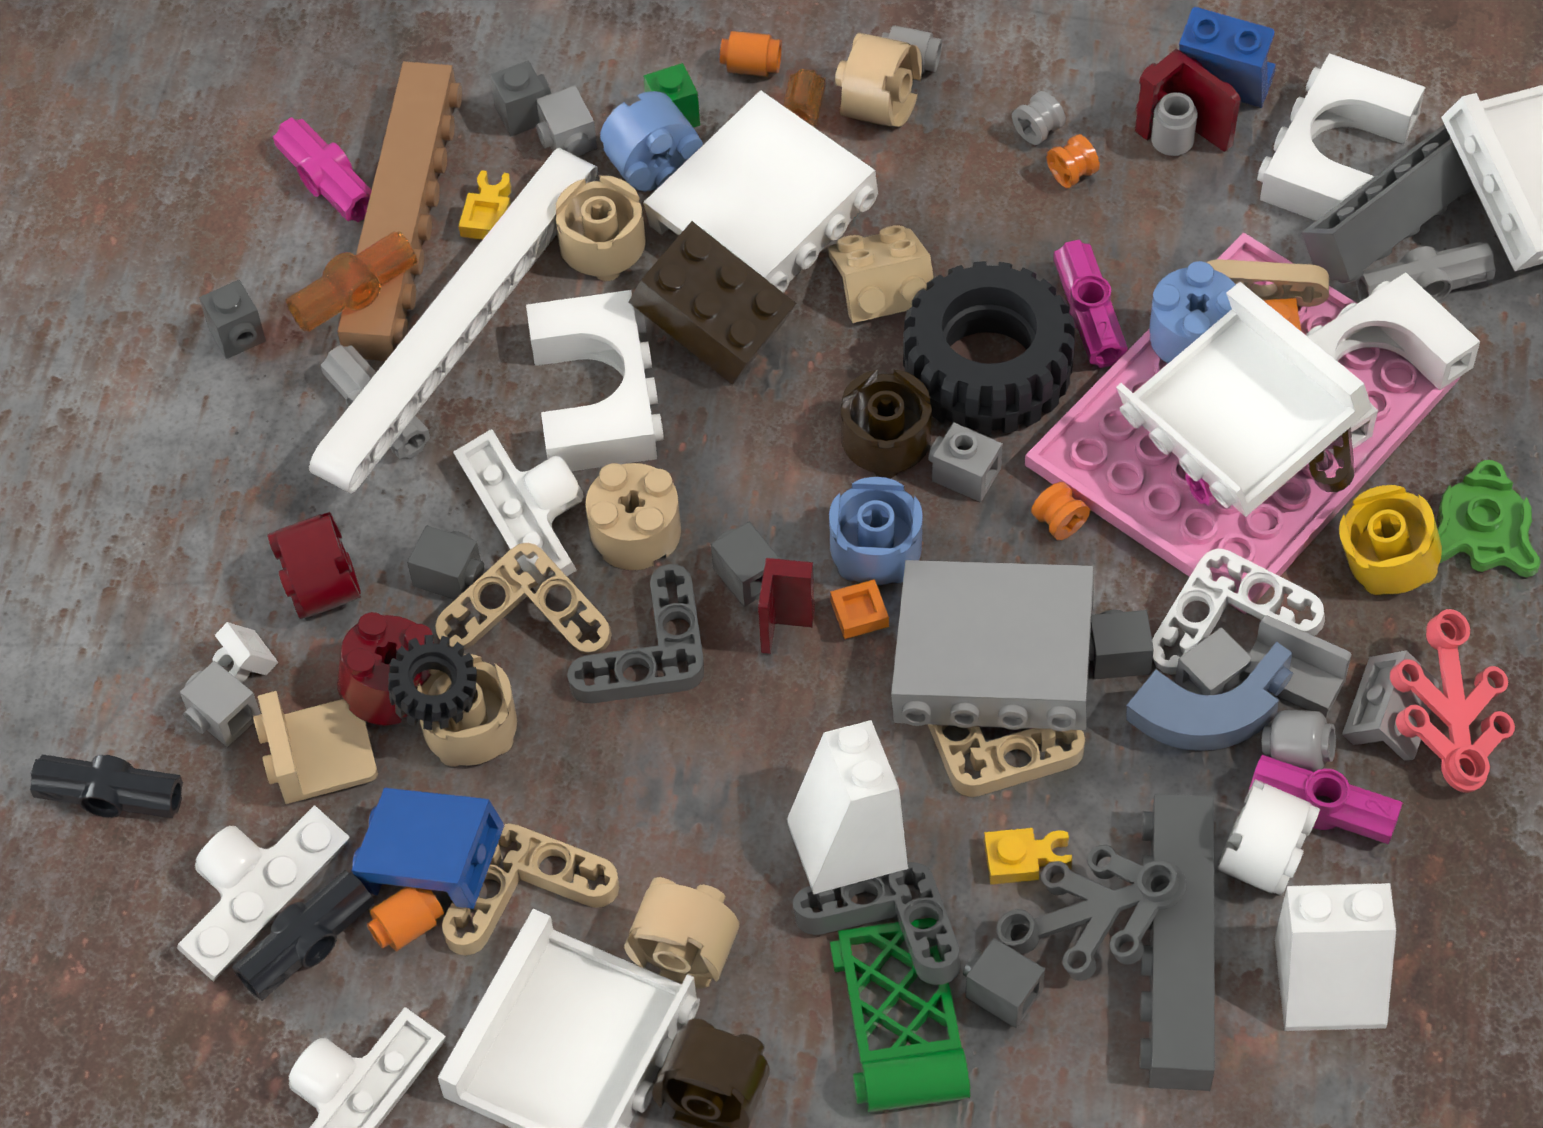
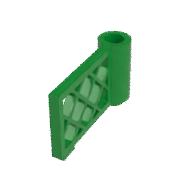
[830,917,971,1113]

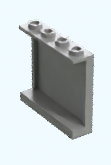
[891,560,1094,731]

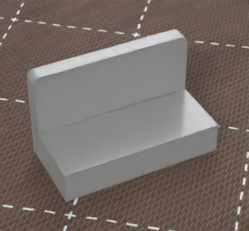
[1239,615,1352,718]
[1342,650,1439,761]

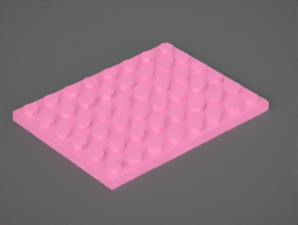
[1025,232,1460,614]

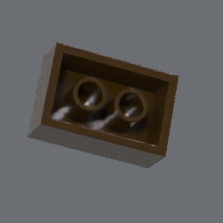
[628,221,797,385]

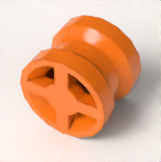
[1046,135,1100,188]
[1031,482,1090,540]

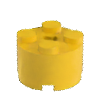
[1339,485,1442,595]

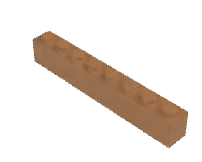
[337,61,462,361]

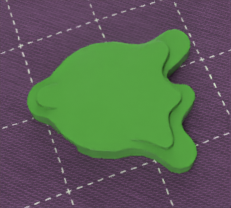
[1437,460,1541,577]

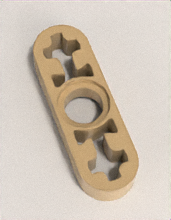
[1206,259,1329,307]

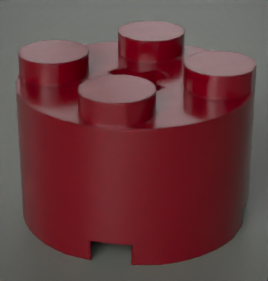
[267,512,361,619]
[337,612,434,725]

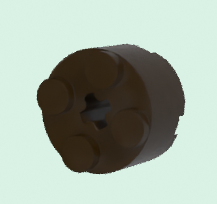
[840,369,932,478]
[652,1018,770,1128]

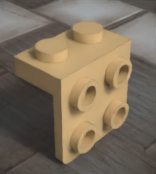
[828,226,934,323]
[253,691,378,804]

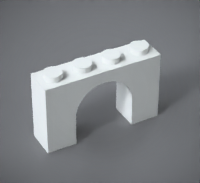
[1257,53,1425,221]
[1306,272,1480,455]
[526,290,664,471]

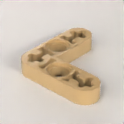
[435,543,612,655]
[928,724,1085,797]
[442,824,620,956]

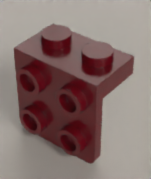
[1135,48,1240,152]

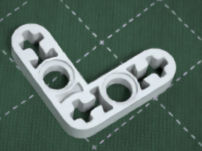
[1152,549,1325,675]

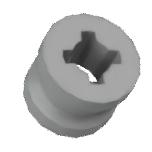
[1012,91,1066,145]

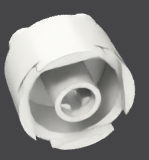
[1217,779,1320,895]

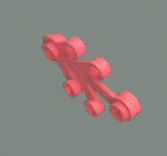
[1390,609,1515,793]

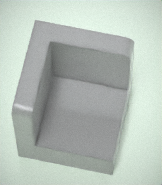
[1175,627,1252,695]

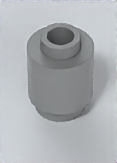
[882,25,942,74]
[1151,93,1197,156]

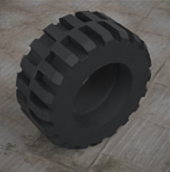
[903,261,1075,435]

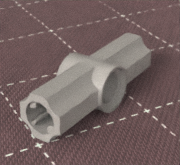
[1356,241,1496,302]
[321,345,430,459]

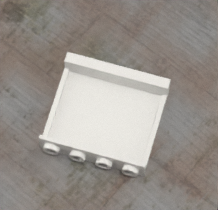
[1441,85,1543,271]
[644,90,878,293]
[1116,282,1372,517]
[438,909,700,1128]

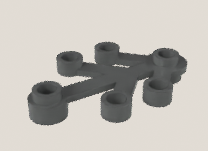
[996,845,1186,981]

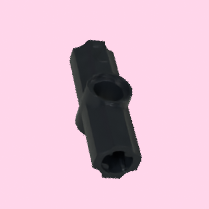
[30,754,183,818]
[232,870,374,1001]

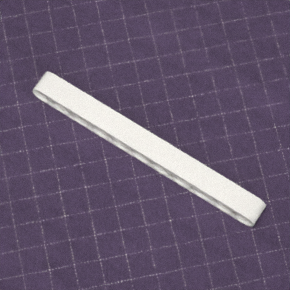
[309,148,598,493]

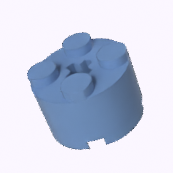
[600,91,703,191]
[1149,261,1236,363]
[829,477,923,585]

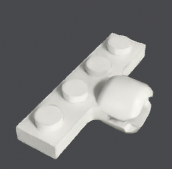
[453,429,583,592]
[177,805,350,982]
[289,1007,445,1128]

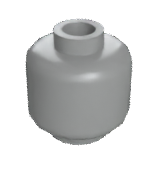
[1262,710,1336,772]

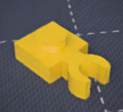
[459,170,511,240]
[984,828,1073,885]

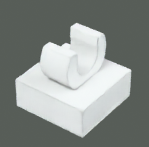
[213,622,278,683]

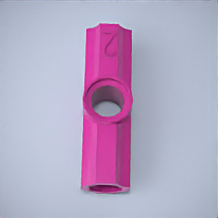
[273,117,372,222]
[1053,239,1128,368]
[1248,755,1403,845]

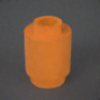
[720,31,782,77]
[367,887,444,952]

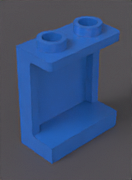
[1179,7,1276,108]
[352,788,504,909]

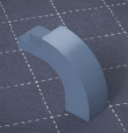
[1126,642,1293,751]

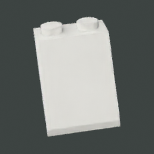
[787,720,908,894]
[1274,883,1396,1031]

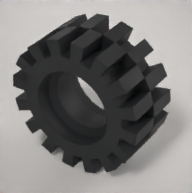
[388,635,477,730]

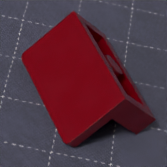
[758,558,815,654]

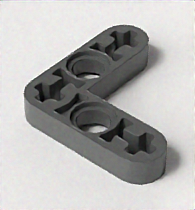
[567,564,704,703]
[793,862,961,985]

